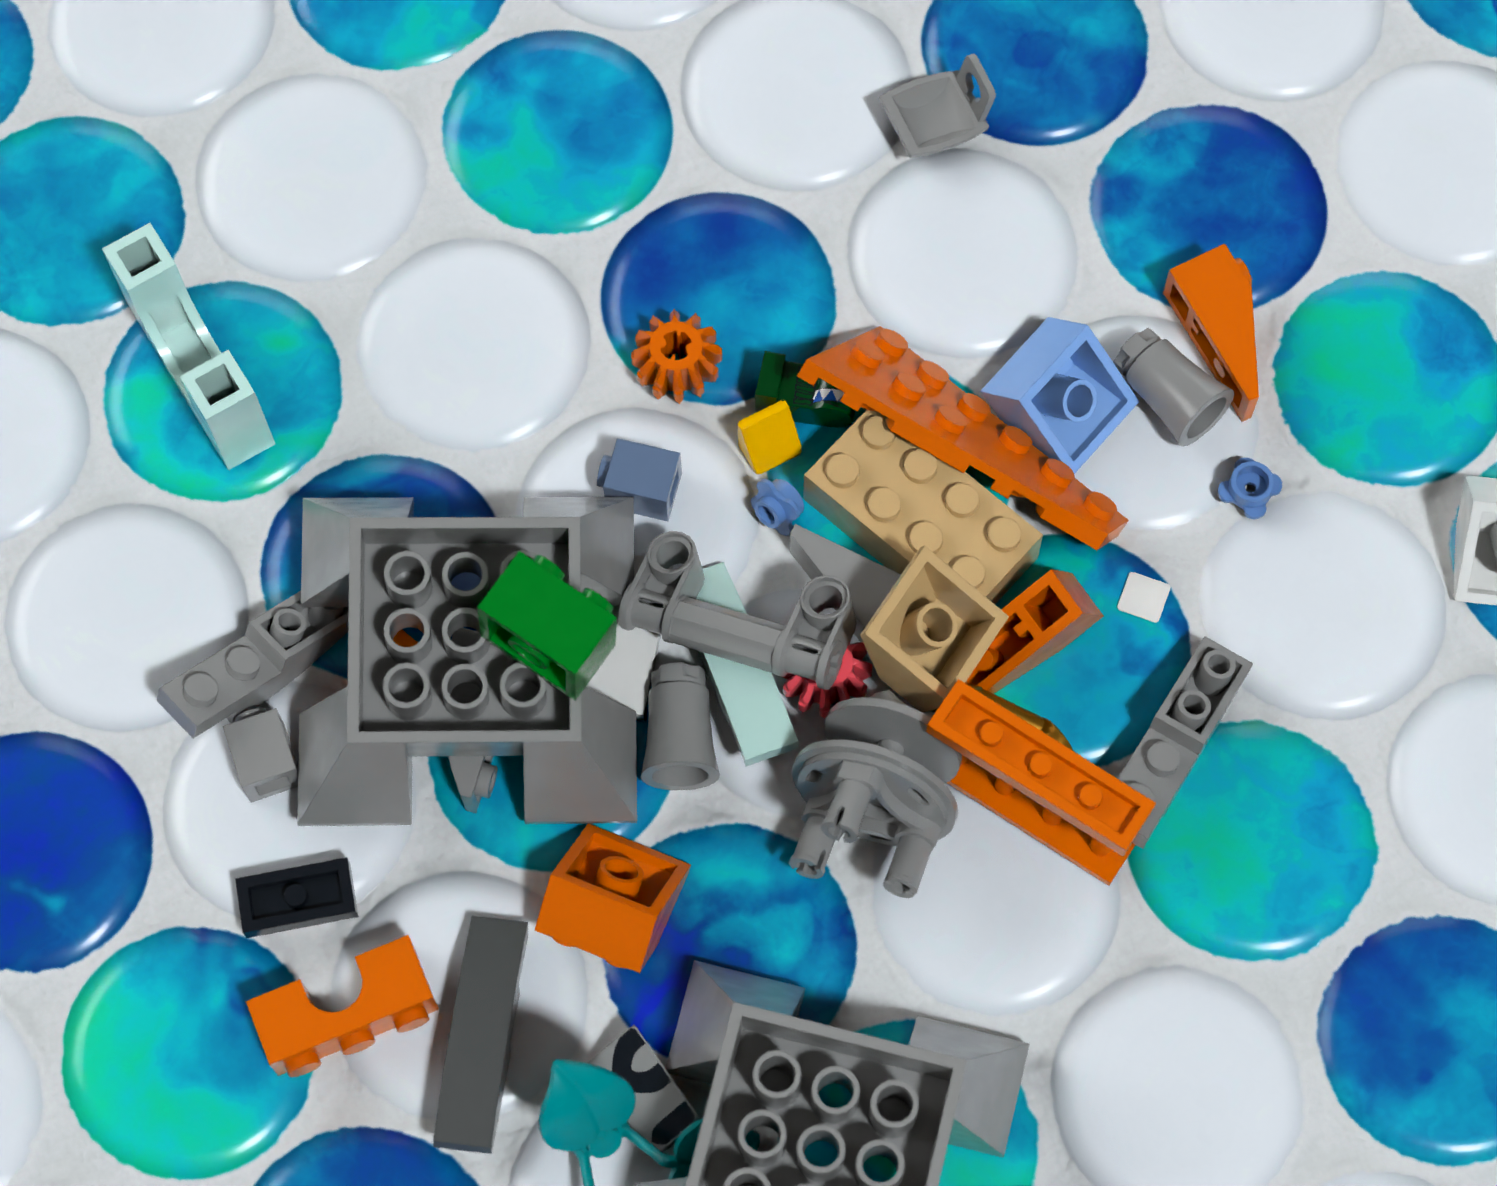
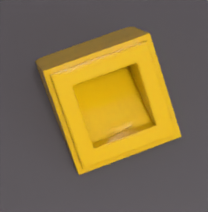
[737,400,802,474]

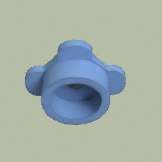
[1217,458,1282,519]
[751,479,804,536]

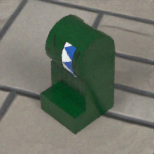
[755,351,855,428]

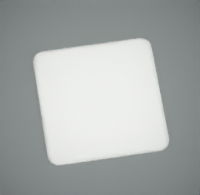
[1117,572,1170,623]

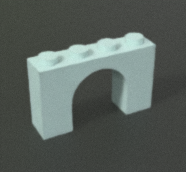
[102,223,275,470]

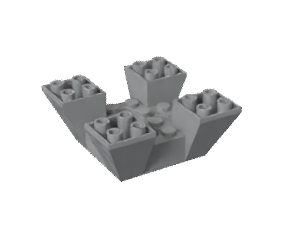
[297,497,637,826]
[634,960,1029,1186]

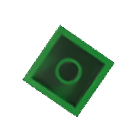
[477,551,617,701]

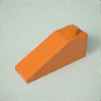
[1163,243,1259,422]
[965,569,1103,694]

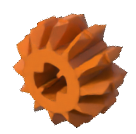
[631,309,722,404]

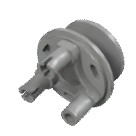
[789,690,962,898]

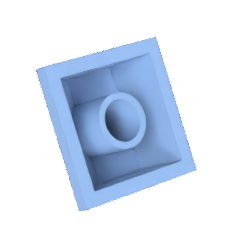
[980,317,1140,474]

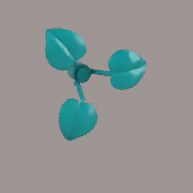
[538,1059,761,1186]

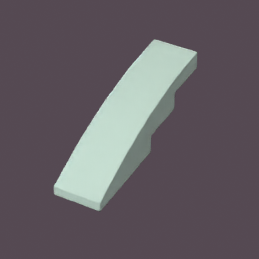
[696,562,799,766]

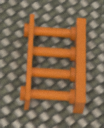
[926,679,1156,886]

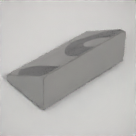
[588,1025,700,1152]

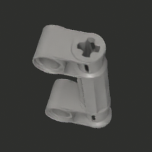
[618,531,857,690]

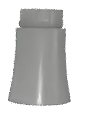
[1113,328,1234,446]
[641,662,720,790]

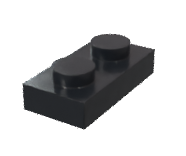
[235,857,359,938]

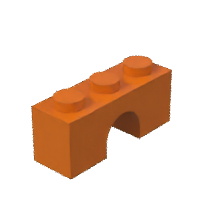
[246,935,439,1077]

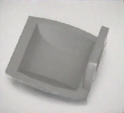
[879,53,996,158]

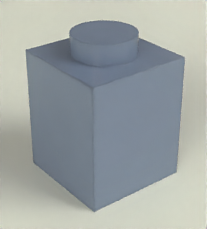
[597,438,682,522]

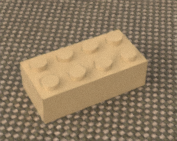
[804,410,1043,604]

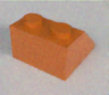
[535,824,691,973]

